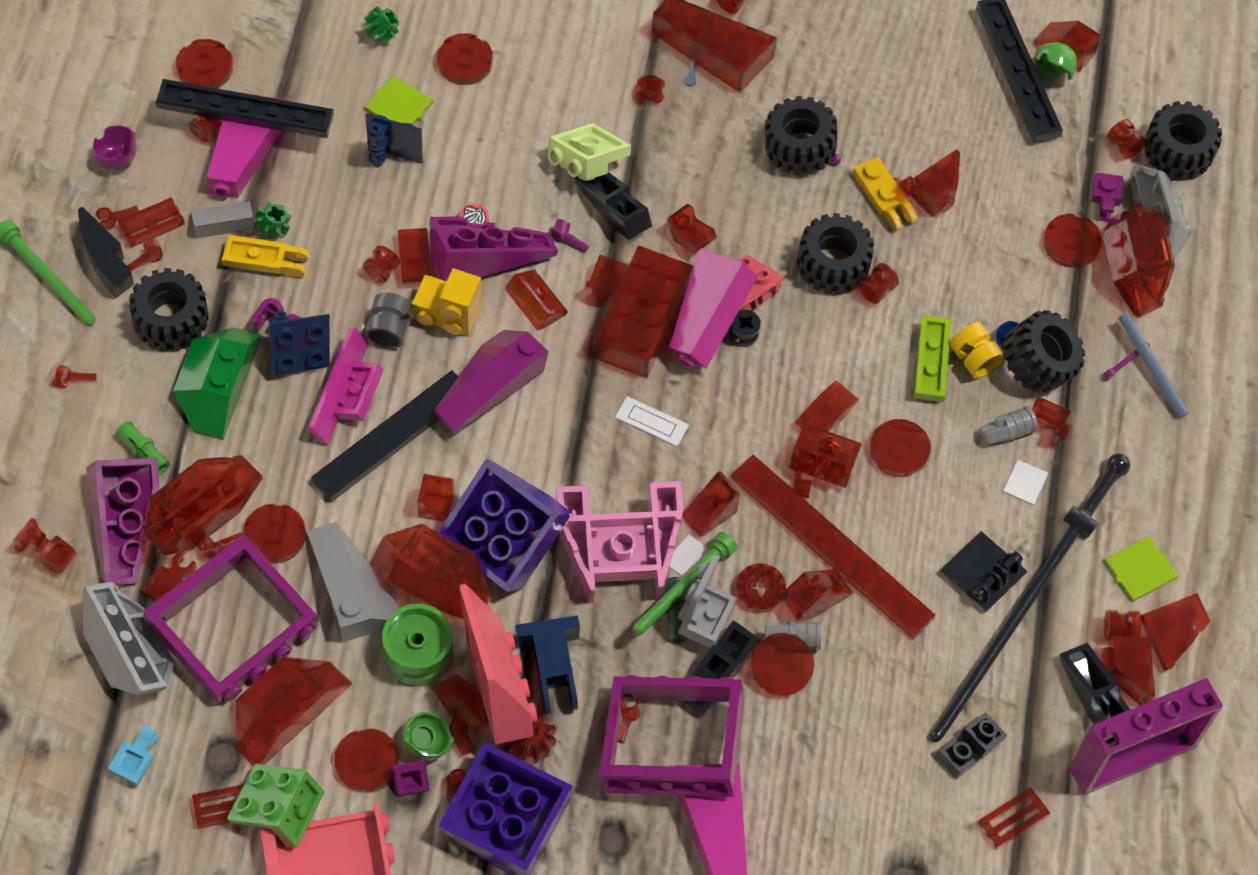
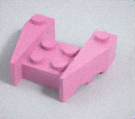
[555,481,684,603]

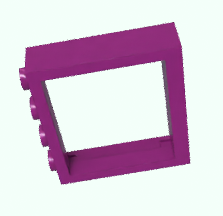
[143,534,318,706]
[599,675,745,797]
[1069,678,1223,795]

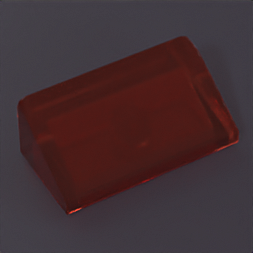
[505,270,568,330]

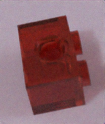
[788,423,862,488]

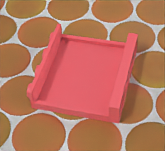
[260,802,398,875]

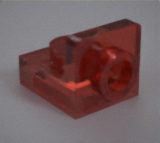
[1032,396,1072,448]

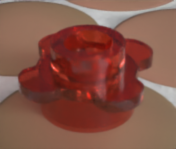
[636,75,665,103]

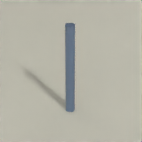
[1118,313,1189,419]

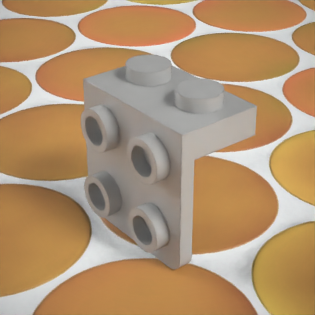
[678,554,737,648]

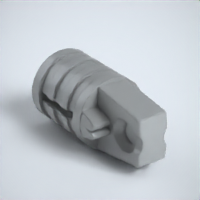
[980,406,1038,444]
[764,621,821,650]

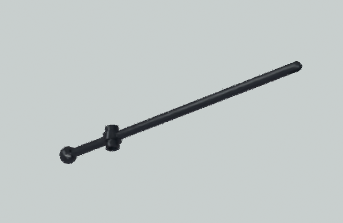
[931,453,1131,742]

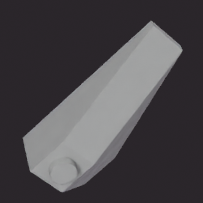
[306,522,399,643]

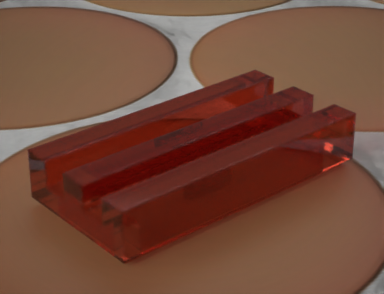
[118,197,185,248]
[192,784,244,829]
[977,787,1050,849]

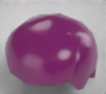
[92,125,137,170]

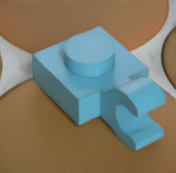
[107,725,159,787]

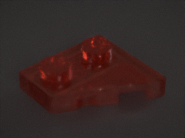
[1139,593,1211,672]

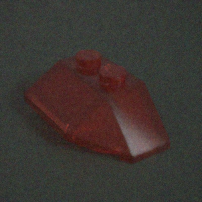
[1102,204,1175,318]
[144,455,263,556]
[370,524,492,619]
[235,657,352,767]

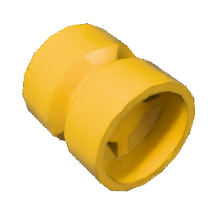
[949,322,1004,379]

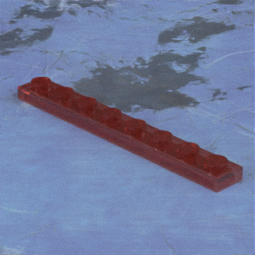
[731,454,936,640]

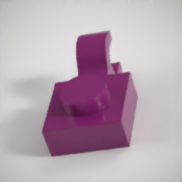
[1091,172,1123,221]

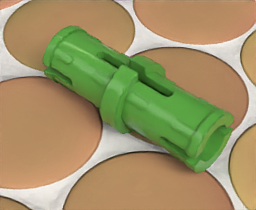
[116,421,170,476]

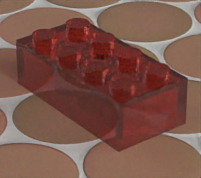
[592,245,694,379]

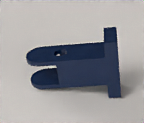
[515,615,580,715]

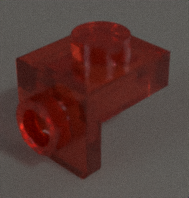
[667,204,717,253]
[585,254,628,301]

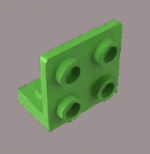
[227,764,325,848]

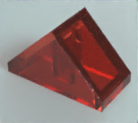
[683,471,741,537]

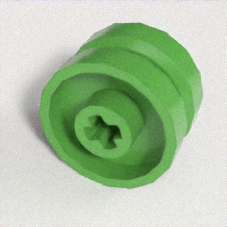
[382,604,453,686]

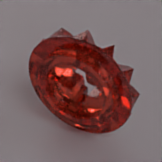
[736,563,786,612]

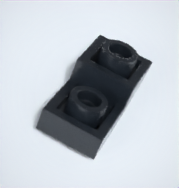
[935,712,1008,779]

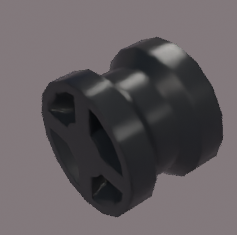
[729,310,761,347]

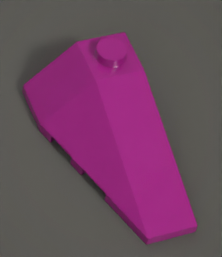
[429,216,558,281]
[434,330,549,433]
[86,458,159,585]

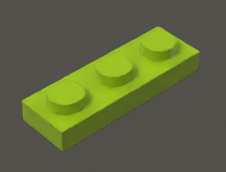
[914,315,952,402]

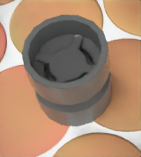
[365,292,412,349]

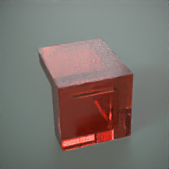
[417,474,455,522]

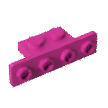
[309,328,384,444]

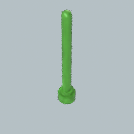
[0,220,96,325]
[633,532,737,635]

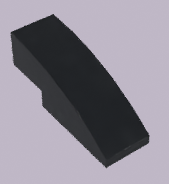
[574,172,652,240]
[78,206,134,299]
[682,620,762,716]
[1060,642,1130,744]

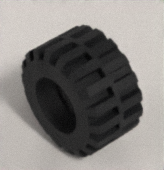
[765,96,838,175]
[1143,101,1222,180]
[797,213,874,295]
[129,268,209,351]
[1003,310,1085,393]

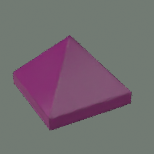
[392,760,429,796]

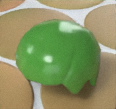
[1034,42,1078,80]
[402,711,454,761]

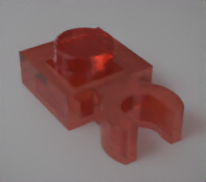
[141,552,197,602]

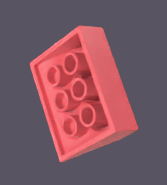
[459,584,538,745]

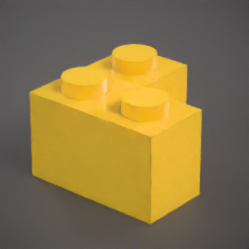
[412,268,481,337]

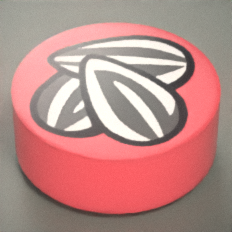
[459,203,489,226]

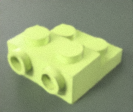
[548,123,631,181]

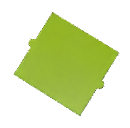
[365,75,434,125]
[1104,535,1178,602]

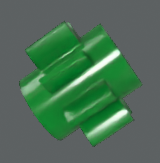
[364,6,399,44]
[253,202,292,241]

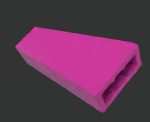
[207,94,288,198]
[670,249,758,368]
[675,763,747,875]

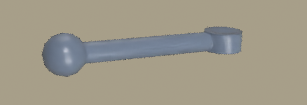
[685,37,703,87]

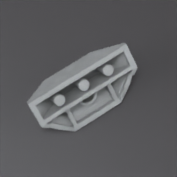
[1127,165,1191,279]
[82,582,174,695]

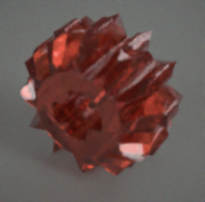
[502,708,556,764]

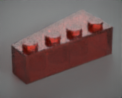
[651,0,777,93]

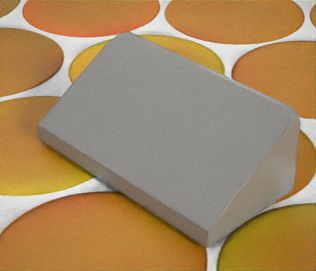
[191,201,254,238]

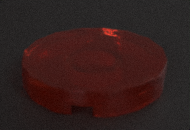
[437,33,493,85]
[176,39,234,88]
[1043,213,1102,268]
[870,419,931,477]
[243,503,306,564]
[750,632,815,696]
[335,728,399,793]

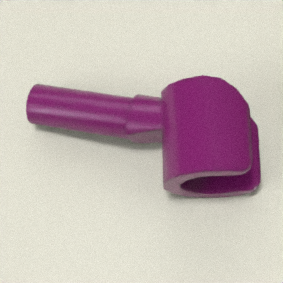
[552,219,590,252]

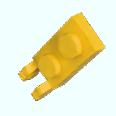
[852,157,917,231]
[222,235,310,278]

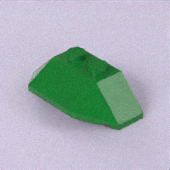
[173,327,261,440]

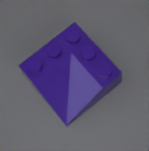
[436,459,572,592]
[438,743,573,875]

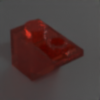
[779,569,853,620]

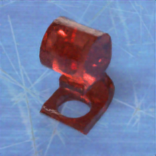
[13,518,77,575]

